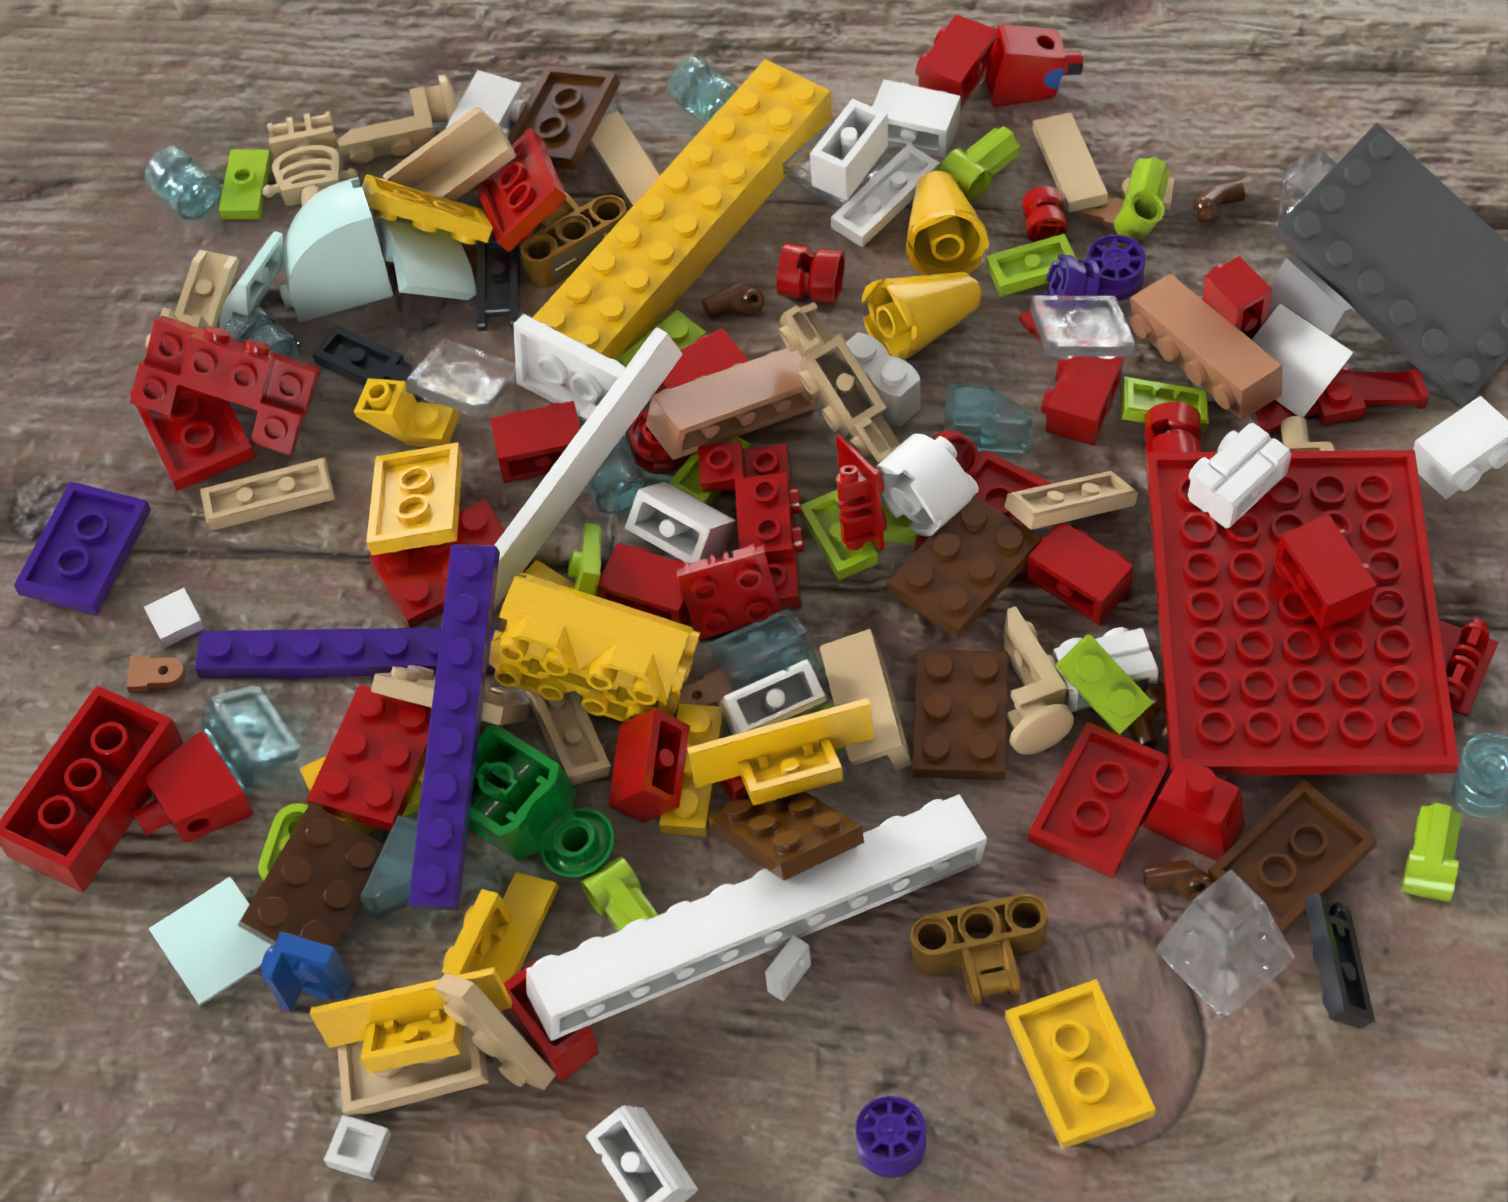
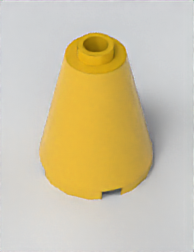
[906,171,989,275]
[862,272,982,360]

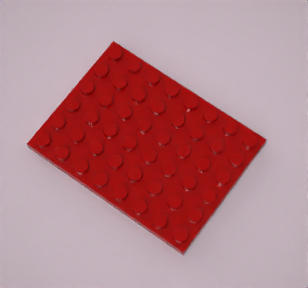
[1146,450,1459,775]

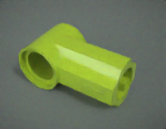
[939,126,1020,201]
[1114,157,1171,243]
[1401,803,1462,903]
[580,856,659,932]

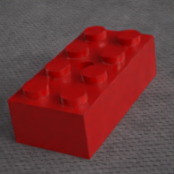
[0,685,184,893]

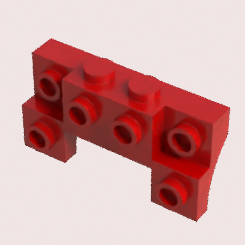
[130,316,322,455]
[698,441,805,611]

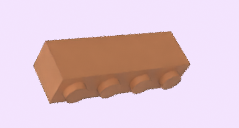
[1130,273,1282,420]
[646,348,818,460]

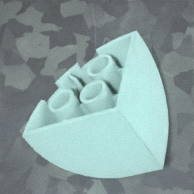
[279,177,394,323]

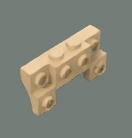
[778,302,901,468]

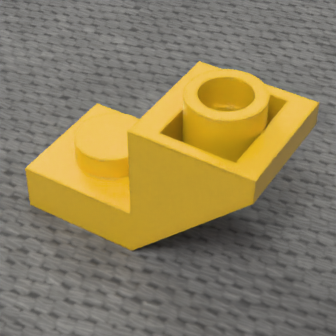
[354,378,460,448]

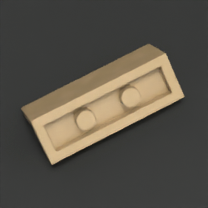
[383,107,516,201]
[820,629,913,770]

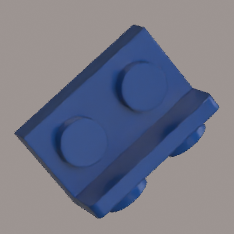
[261,932,354,1012]

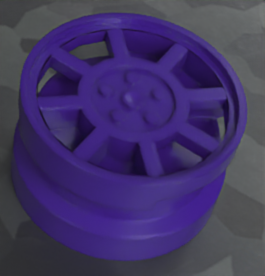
[1087,235,1146,301]
[1044,254,1099,318]
[855,1096,926,1178]

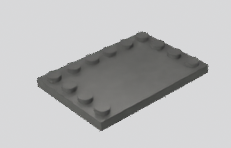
[1271,123,1508,408]

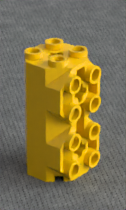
[488,572,700,722]

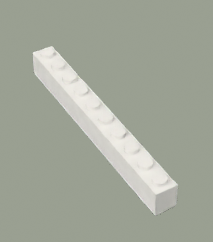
[526,795,987,1041]

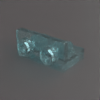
[708,608,818,692]
[201,684,301,790]

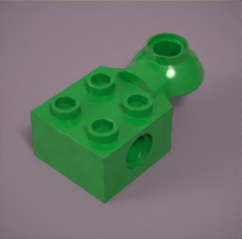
[468,723,615,879]

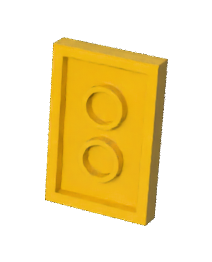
[362,174,493,245]
[366,442,463,555]
[1005,979,1156,1150]

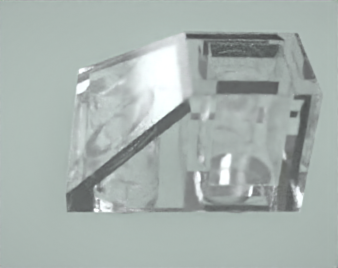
[1156,869,1295,1020]

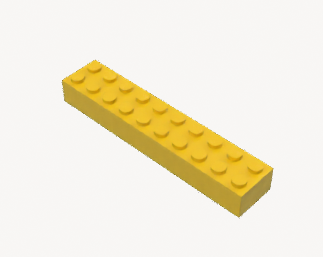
[533,59,832,360]

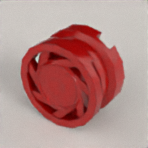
[628,408,690,474]

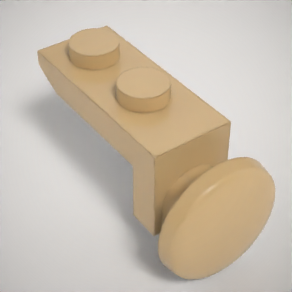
[338,74,457,164]
[145,250,240,348]
[1003,606,1074,755]

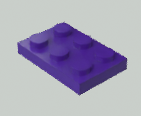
[14,481,151,615]

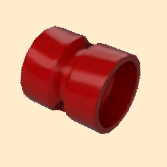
[776,242,845,304]
[1144,402,1202,473]

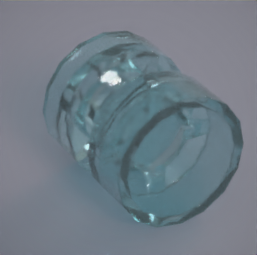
[667,56,738,126]
[145,146,220,220]
[224,306,301,360]
[587,436,647,514]
[1452,733,1508,818]

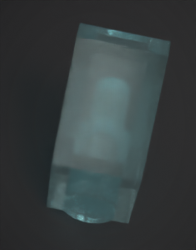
[944,384,1033,454]
[360,816,418,919]

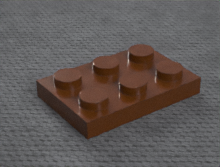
[507,65,620,170]
[887,495,1041,639]
[912,649,1008,780]
[1208,779,1377,939]
[708,791,865,881]
[237,802,391,948]

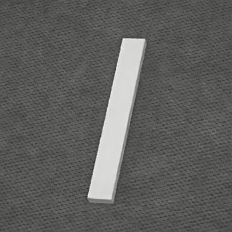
[493,327,683,611]

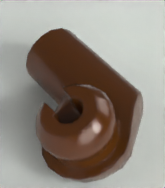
[1193,180,1245,223]
[702,283,765,318]
[1127,683,1165,749]
[1143,860,1213,902]

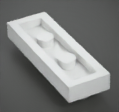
[831,144,940,248]

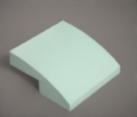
[378,220,477,300]
[219,231,283,339]
[149,877,273,1006]

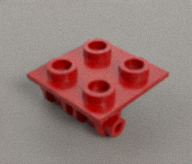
[836,435,887,551]
[676,544,783,640]
[1439,619,1499,717]

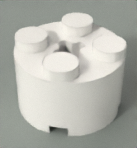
[876,434,979,537]

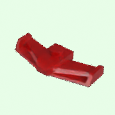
[1251,366,1429,434]

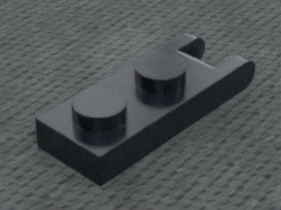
[477,236,520,332]
[1305,893,1375,1029]

